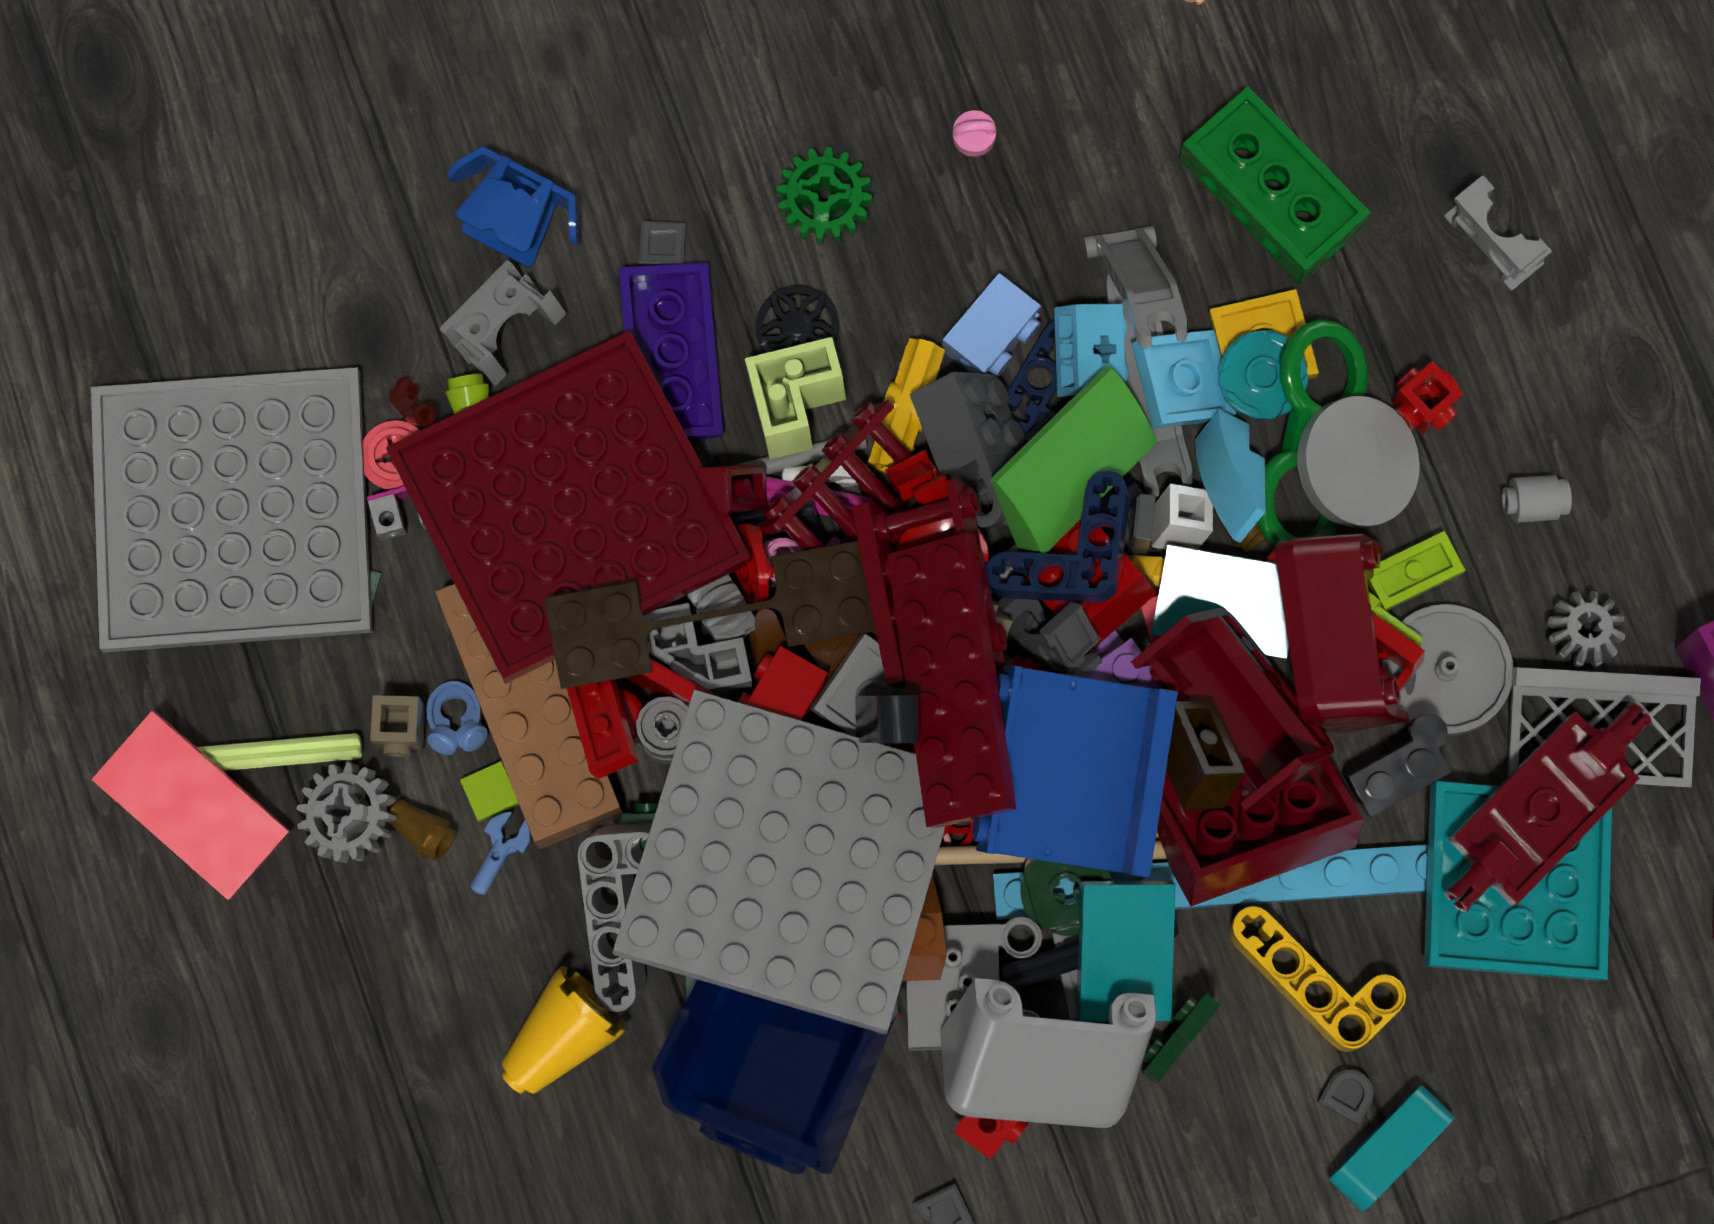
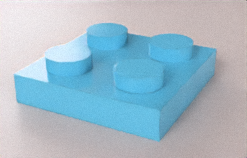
[1131,330,1236,429]

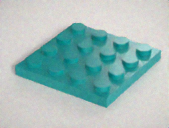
[1424,781,1612,981]

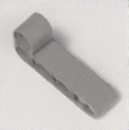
[578,822,653,1012]

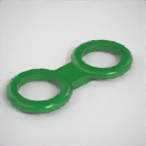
[1257,319,1368,547]

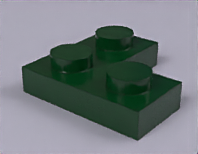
[1142,993,1221,1084]

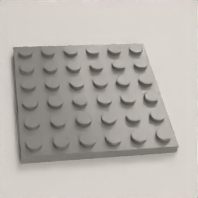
[91,367,373,653]
[613,690,945,1035]

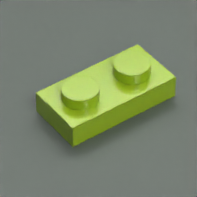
[1367,531,1466,611]

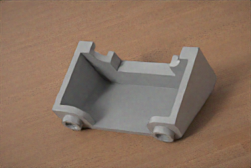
[940,978,1156,1128]

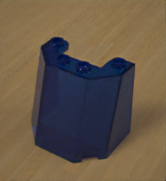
[652,980,899,1174]

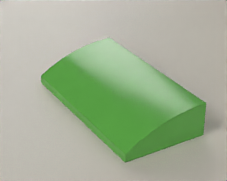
[990,366,1157,554]

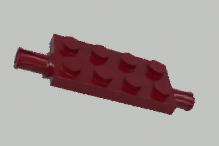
[1444,702,1652,913]

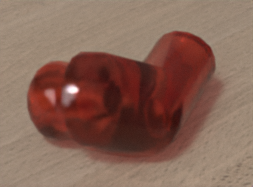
[389,378,435,427]

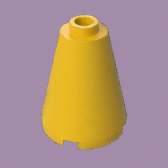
[501,966,628,1094]

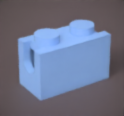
[942,273,1041,377]

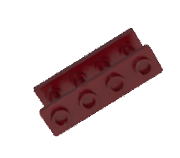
[759,400,951,552]

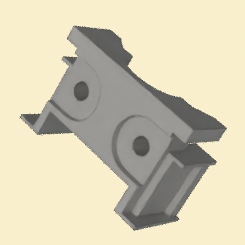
[1444,175,1552,291]
[439,260,566,386]

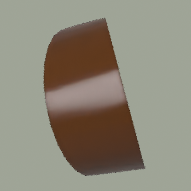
[750,608,791,667]

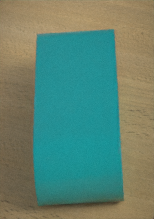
[1328,1084,1455,1213]

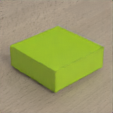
[460,761,519,823]

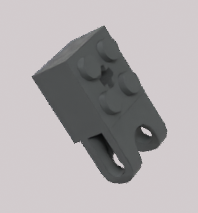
[909,372,1025,527]

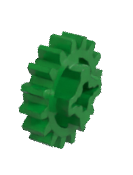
[776,147,872,245]

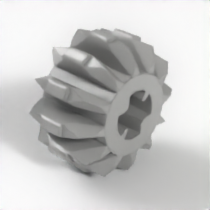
[687,574,755,643]
[1546,591,1625,668]

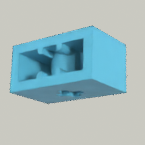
[1054,304,1129,397]

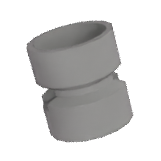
[636,697,688,764]

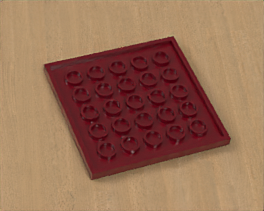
[386,330,752,684]

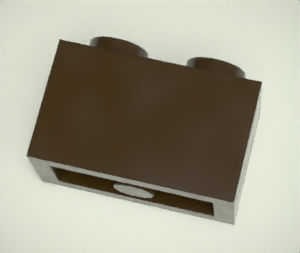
[1166,701,1245,809]

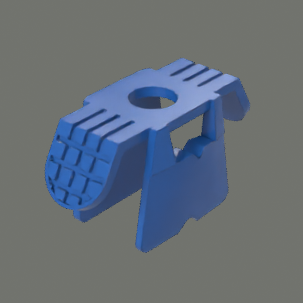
[447,146,579,268]

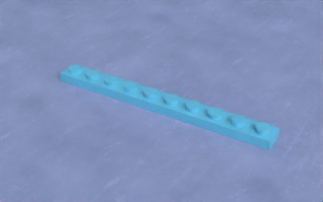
[993,845,1428,922]

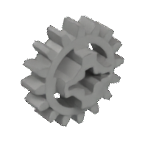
[297,763,397,863]

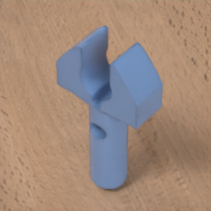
[470,811,532,895]

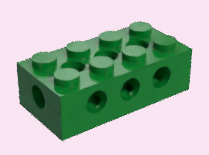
[1179,86,1371,285]

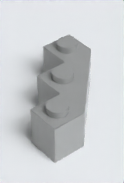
[644,603,752,699]

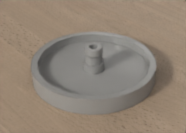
[1297,396,1420,528]
[1380,604,1513,736]

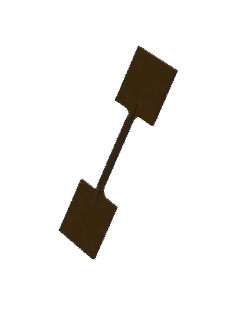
[544,541,876,689]

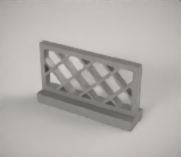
[1506,667,1701,787]

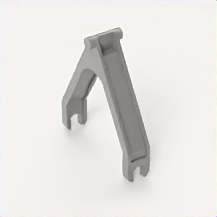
[1083,225,1193,496]

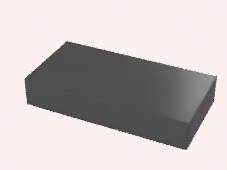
[1128,494,1156,556]

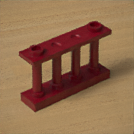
[851,479,1007,689]

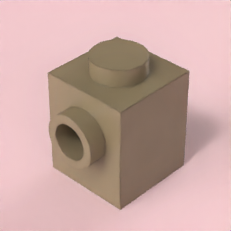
[370,695,425,757]

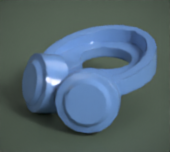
[426,681,488,755]

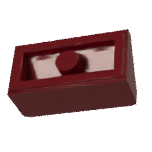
[696,464,767,513]

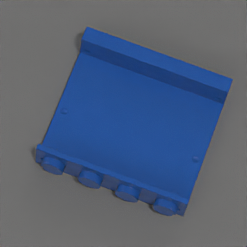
[972,665,1178,878]

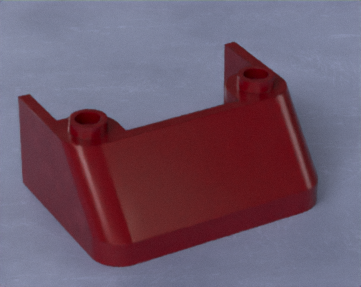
[1276,534,1409,734]
[1131,608,1334,811]

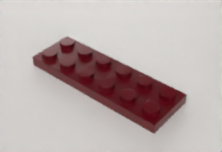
[887,532,1017,828]

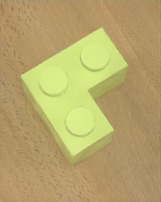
[745,337,846,460]

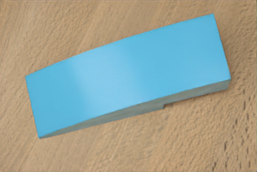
[1195,409,1266,543]

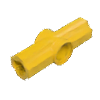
[868,338,945,474]

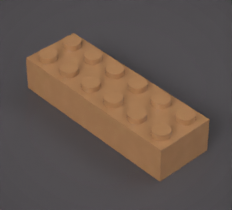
[435,584,623,849]

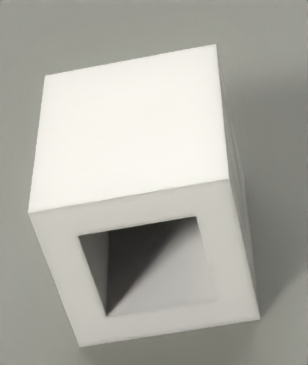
[1152,484,1213,550]

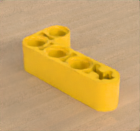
[1229,906,1406,1052]

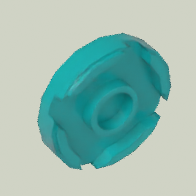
[1218,330,1308,420]

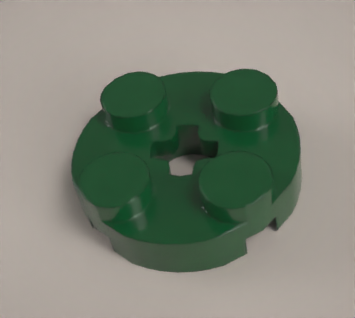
[1020,859,1112,936]

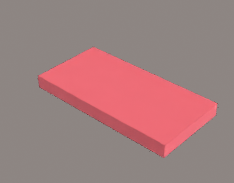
[91,711,291,900]

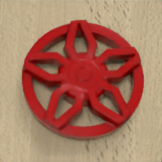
[734,523,774,604]

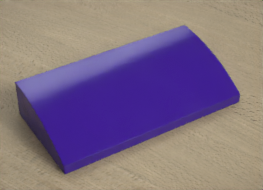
[617,263,723,442]

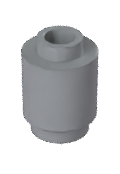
[1501,475,1572,523]

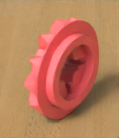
[362,420,420,491]

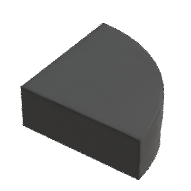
[913,1184,974,1224]

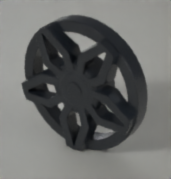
[756,286,839,353]

